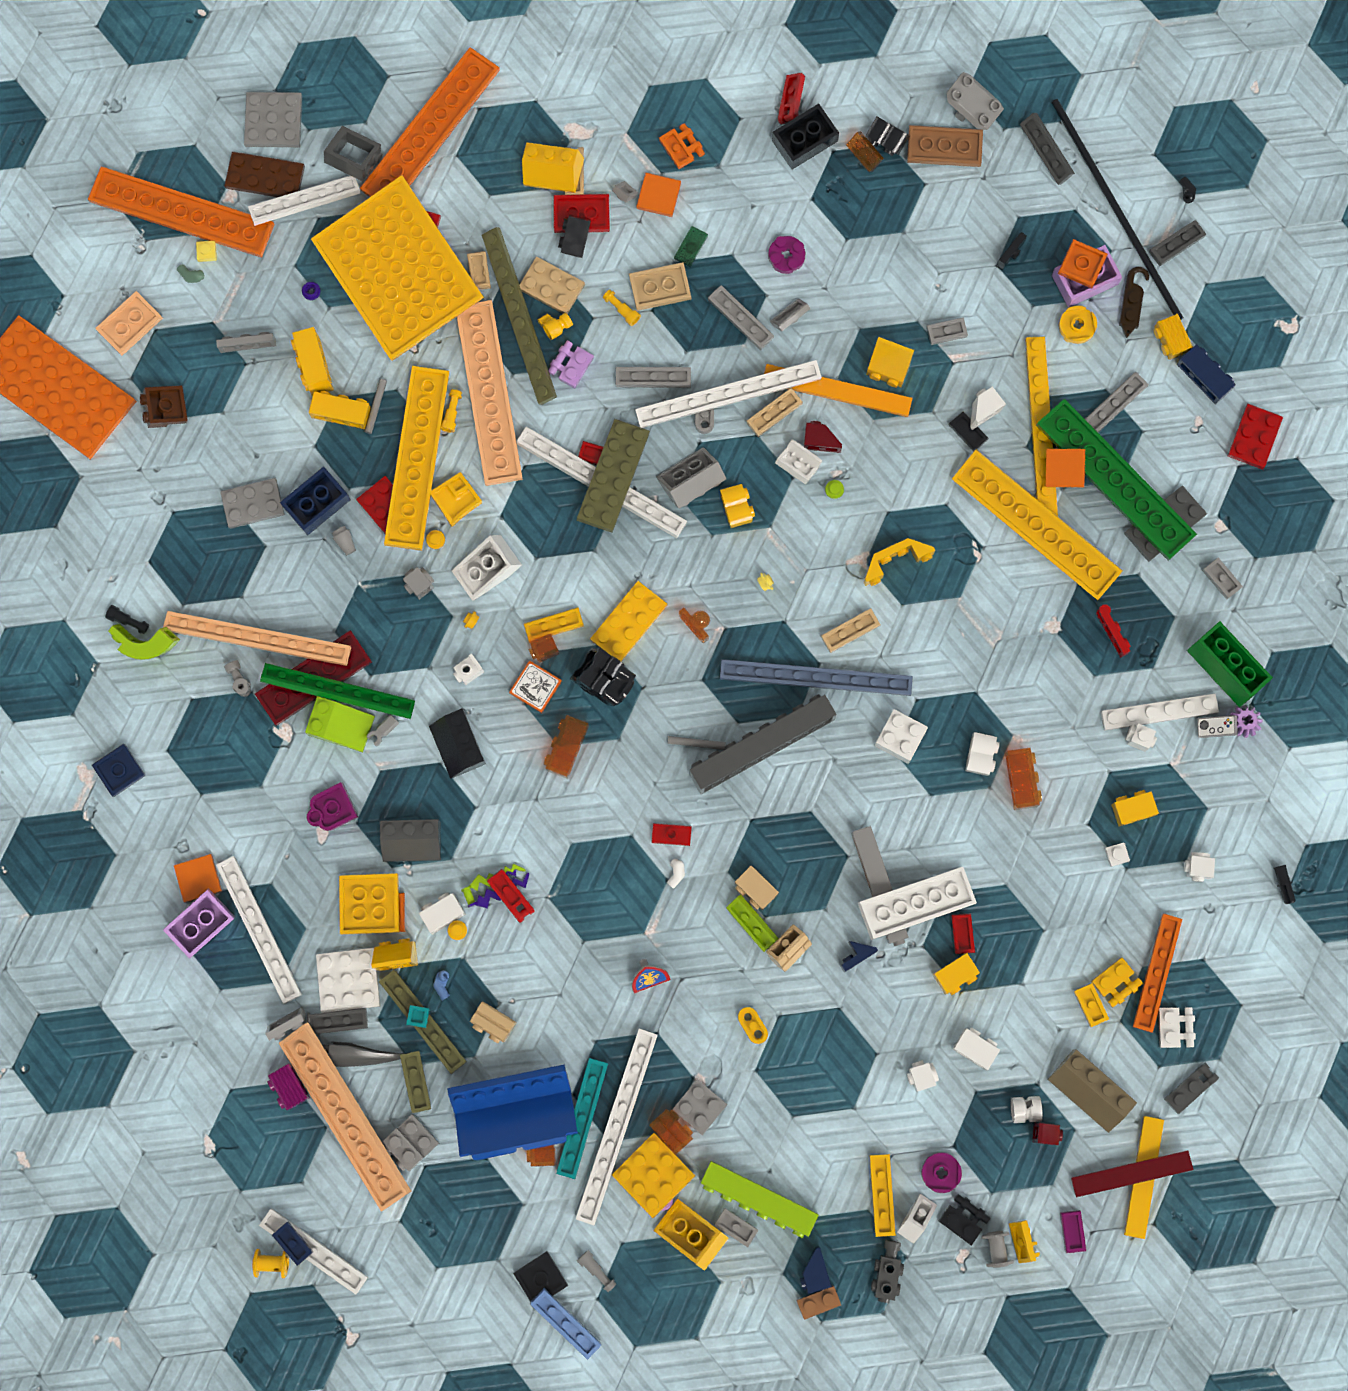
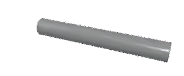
[365,379,387,434]
[668,736,726,750]

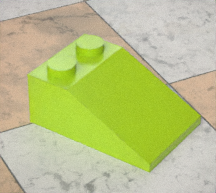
[305,696,375,753]

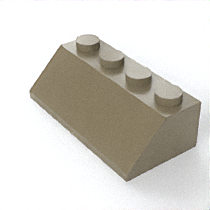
[1047,1049,1137,1133]

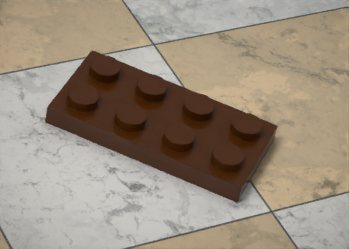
[224,152,305,197]

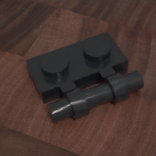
[938,1194,991,1246]

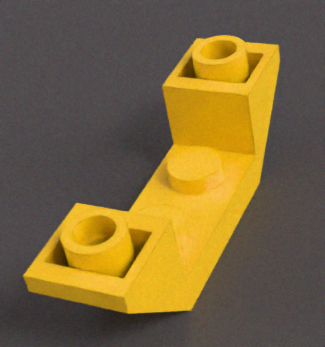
[864,538,935,586]

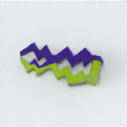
[461,864,529,909]

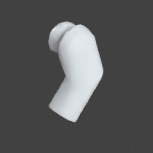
[667,859,685,889]

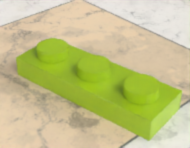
[726,895,779,952]

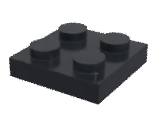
[513,1251,568,1302]

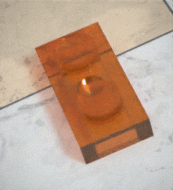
[846,131,884,172]

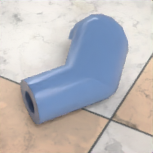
[433,970,450,1001]

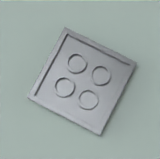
[244,92,302,148]

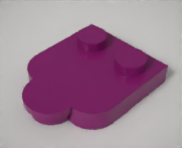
[307,782,358,831]

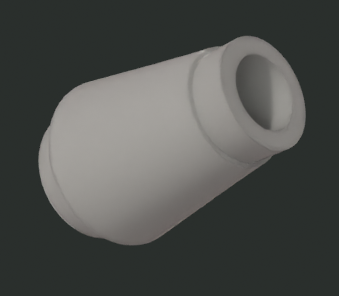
[332,526,356,556]

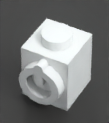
[1125,723,1157,752]
[1184,852,1215,882]
[907,1060,939,1092]

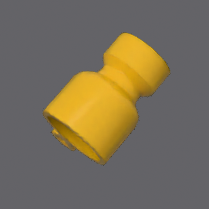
[537,312,573,340]

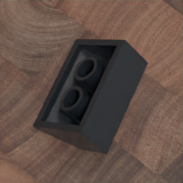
[429,709,486,779]

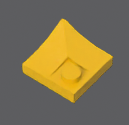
[431,472,482,527]

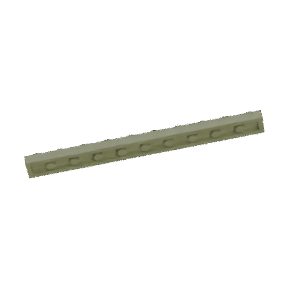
[482,227,557,405]

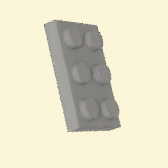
[220,478,285,529]

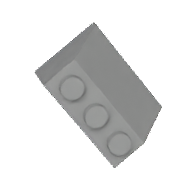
[656,447,726,509]

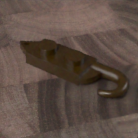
[1119,267,1149,338]

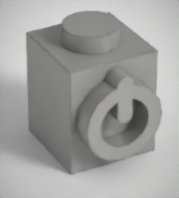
[403,567,434,600]

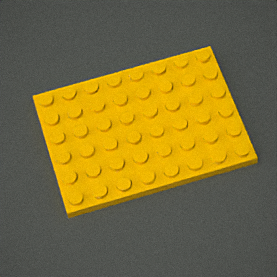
[311,175,484,361]

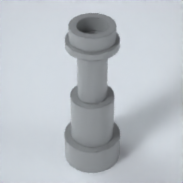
[577,1250,616,1292]

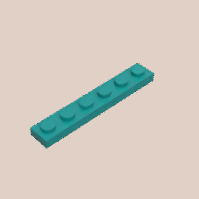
[556,1058,608,1179]

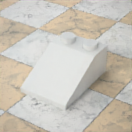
[452,535,522,601]

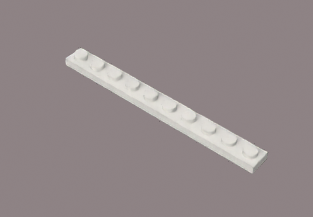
[635,360,822,429]
[516,427,687,538]
[576,1029,658,1225]

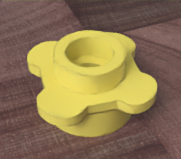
[757,573,774,591]

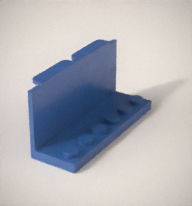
[447,1064,578,1160]

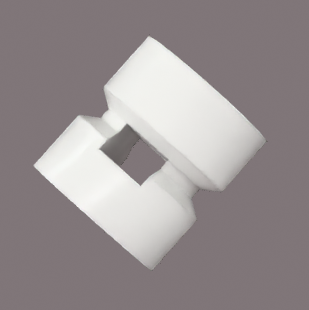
[1011,1096,1042,1123]

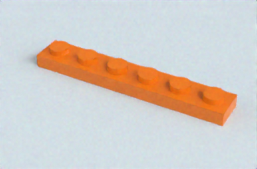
[1132,914,1183,1033]

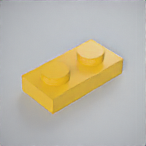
[1074,983,1109,1027]

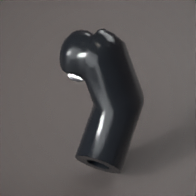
[1179,176,1196,203]

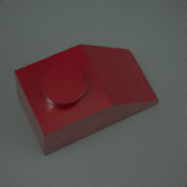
[804,421,842,453]
[1032,1122,1063,1145]

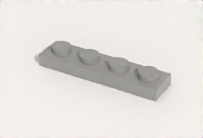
[708,285,774,351]
[616,367,691,388]

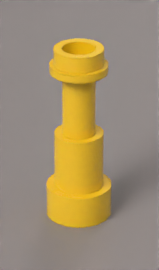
[603,290,641,326]
[441,389,462,433]

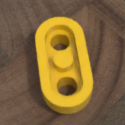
[738,1007,768,1044]

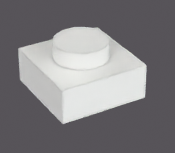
[1105,843,1130,867]

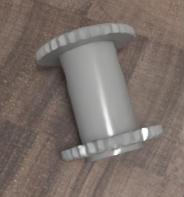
[981,1231,1014,1268]

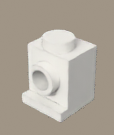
[453,654,484,685]

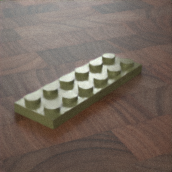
[577,419,650,533]

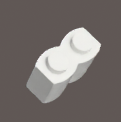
[965,732,999,776]

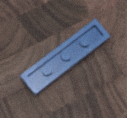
[530,1288,601,1360]

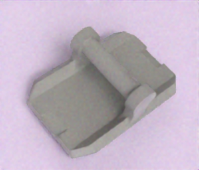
[947,72,1004,130]

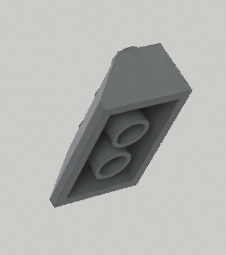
[380,819,441,862]

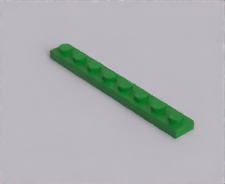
[260,663,415,719]

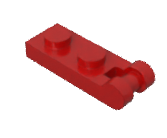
[778,73,805,125]
[1096,605,1130,658]
[487,869,535,923]

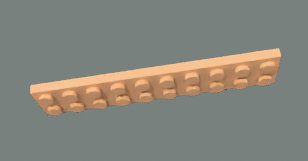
[457,300,523,486]
[279,1022,411,1212]

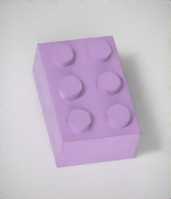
[1052,245,1122,308]
[163,888,235,959]

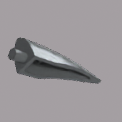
[322,1041,404,1067]

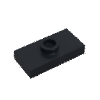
[997,232,1027,270]

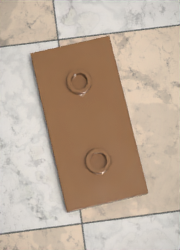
[907,125,983,167]

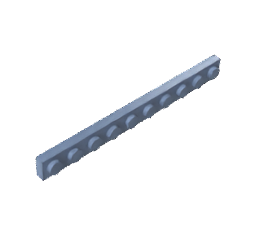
[720,659,913,696]

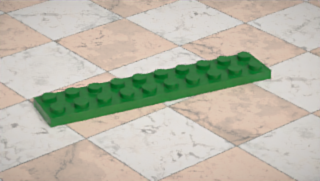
[1036,399,1197,561]

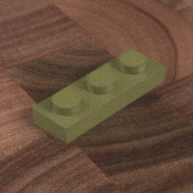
[400,1051,431,1113]

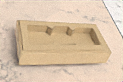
[467,251,491,290]

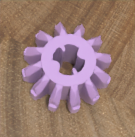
[1230,705,1263,738]

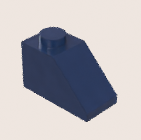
[800,1246,831,1294]

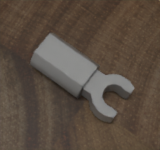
[367,714,399,746]

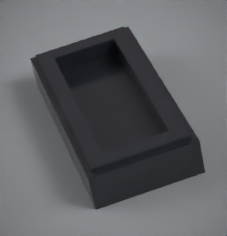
[949,412,989,451]

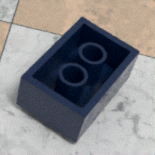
[280,466,351,536]

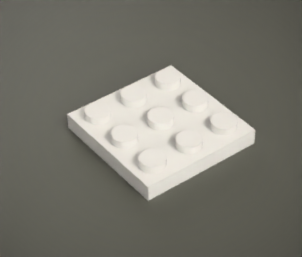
[316,948,381,1013]

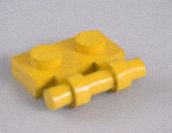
[1091,957,1143,1008]

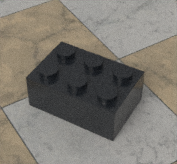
[772,104,839,170]

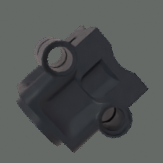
[570,648,636,706]

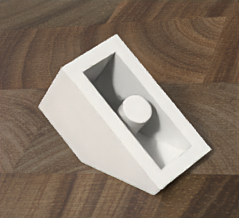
[970,386,1006,430]
[897,1194,937,1244]

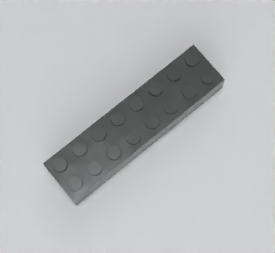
[689,694,837,794]

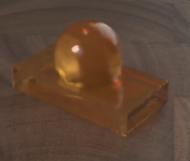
[679,608,710,643]

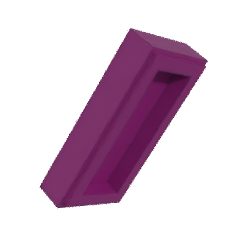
[1060,1210,1086,1253]

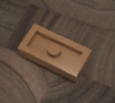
[797,1285,841,1320]

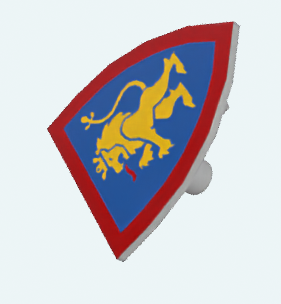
[632,959,671,993]

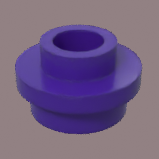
[302,282,321,300]

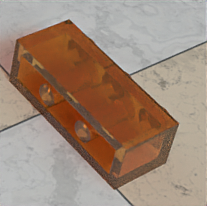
[544,715,589,779]
[1005,748,1042,810]

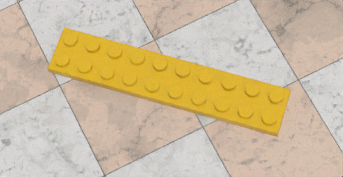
[384,366,449,551]
[952,449,1123,600]

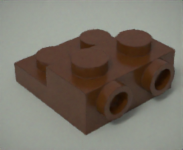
[140,385,188,428]

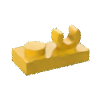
[1009,1220,1040,1263]

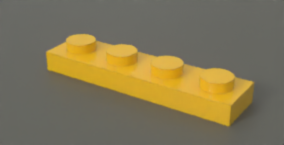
[869,1154,896,1237]

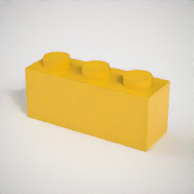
[308,391,371,429]

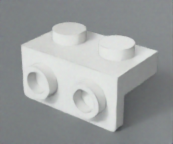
[775,439,822,485]

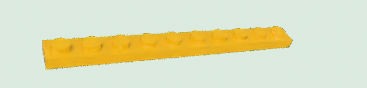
[1025,337,1058,516]

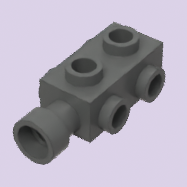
[871,1240,904,1303]

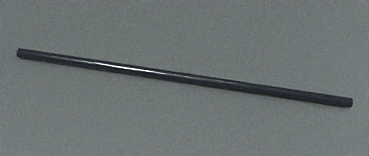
[1051,99,1184,320]

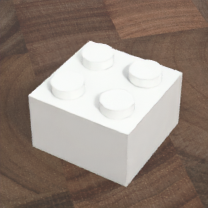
[875,709,928,764]

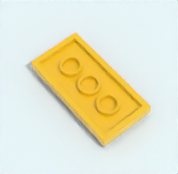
[590,581,668,662]

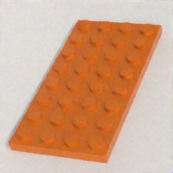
[0,315,137,460]

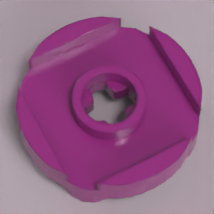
[768,236,806,274]
[921,1153,962,1193]

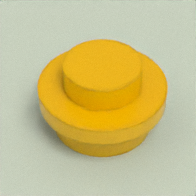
[426,530,445,549]
[463,611,479,629]
[448,921,467,940]

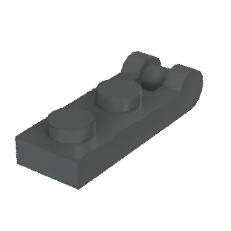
[1164,1062,1219,1114]

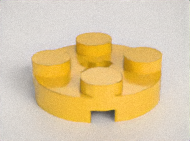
[1059,306,1097,344]

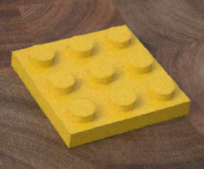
[339,873,399,935]
[612,1133,695,1218]

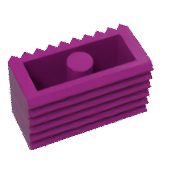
[267,1064,310,1110]

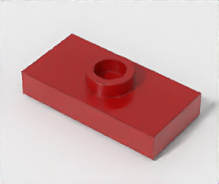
[652,823,692,846]

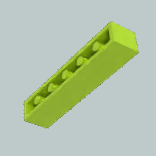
[701,1161,819,1238]

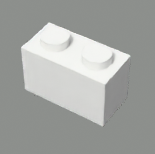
[419,893,466,935]
[952,1028,1000,1070]

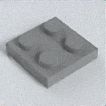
[265,1007,306,1041]
[672,1079,728,1135]

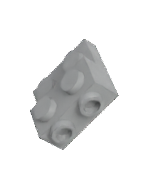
[382,1114,439,1171]

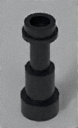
[105,605,149,634]

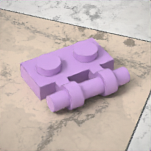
[548,340,594,389]

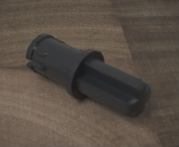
[1274,865,1296,904]

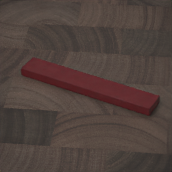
[1071,1150,1194,1198]

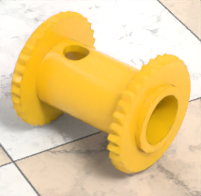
[252,1249,289,1278]

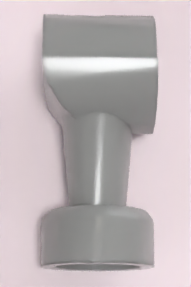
[224,660,251,697]

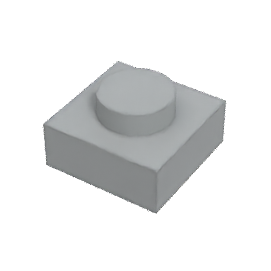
[612,181,638,203]

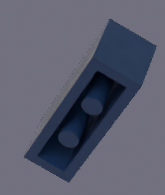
[1177,344,1236,405]

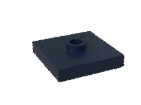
[92,744,146,797]

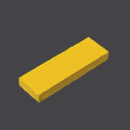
[524,608,584,643]

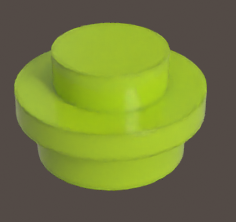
[825,480,844,499]

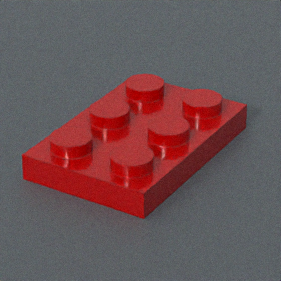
[554,194,610,233]
[1228,404,1283,470]
[356,476,393,534]

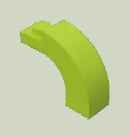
[108,624,180,660]

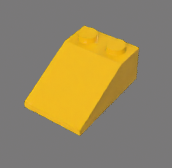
[866,337,914,388]
[371,938,418,971]
[654,1198,728,1271]

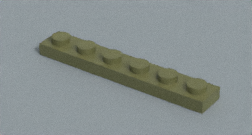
[379,969,467,1074]

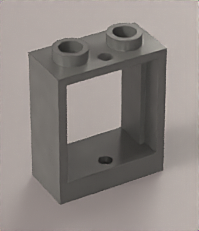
[324,126,382,182]

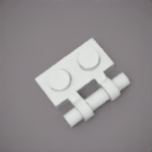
[1158,1008,1196,1048]

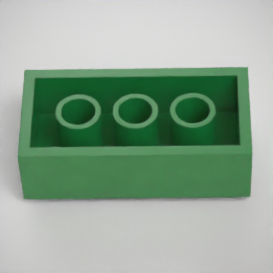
[1186,621,1273,708]

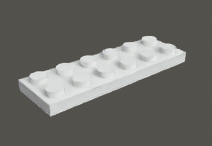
[858,867,977,940]

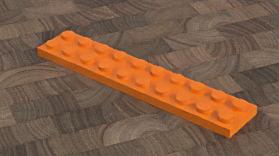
[360,47,500,197]
[88,166,275,258]

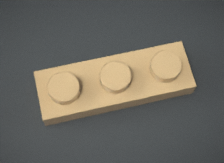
[747,388,803,437]
[821,608,880,653]

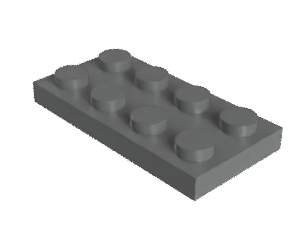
[1124,485,1207,562]

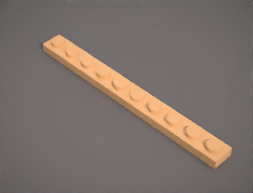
[163,611,351,666]

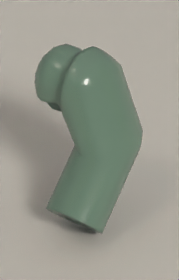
[177,264,204,283]

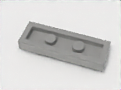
[216,332,276,353]

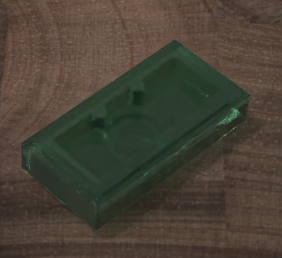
[674,226,708,267]

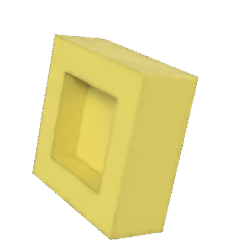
[196,241,217,262]

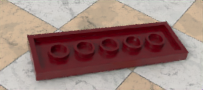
[255,630,372,726]

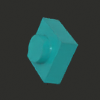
[406,1005,430,1028]

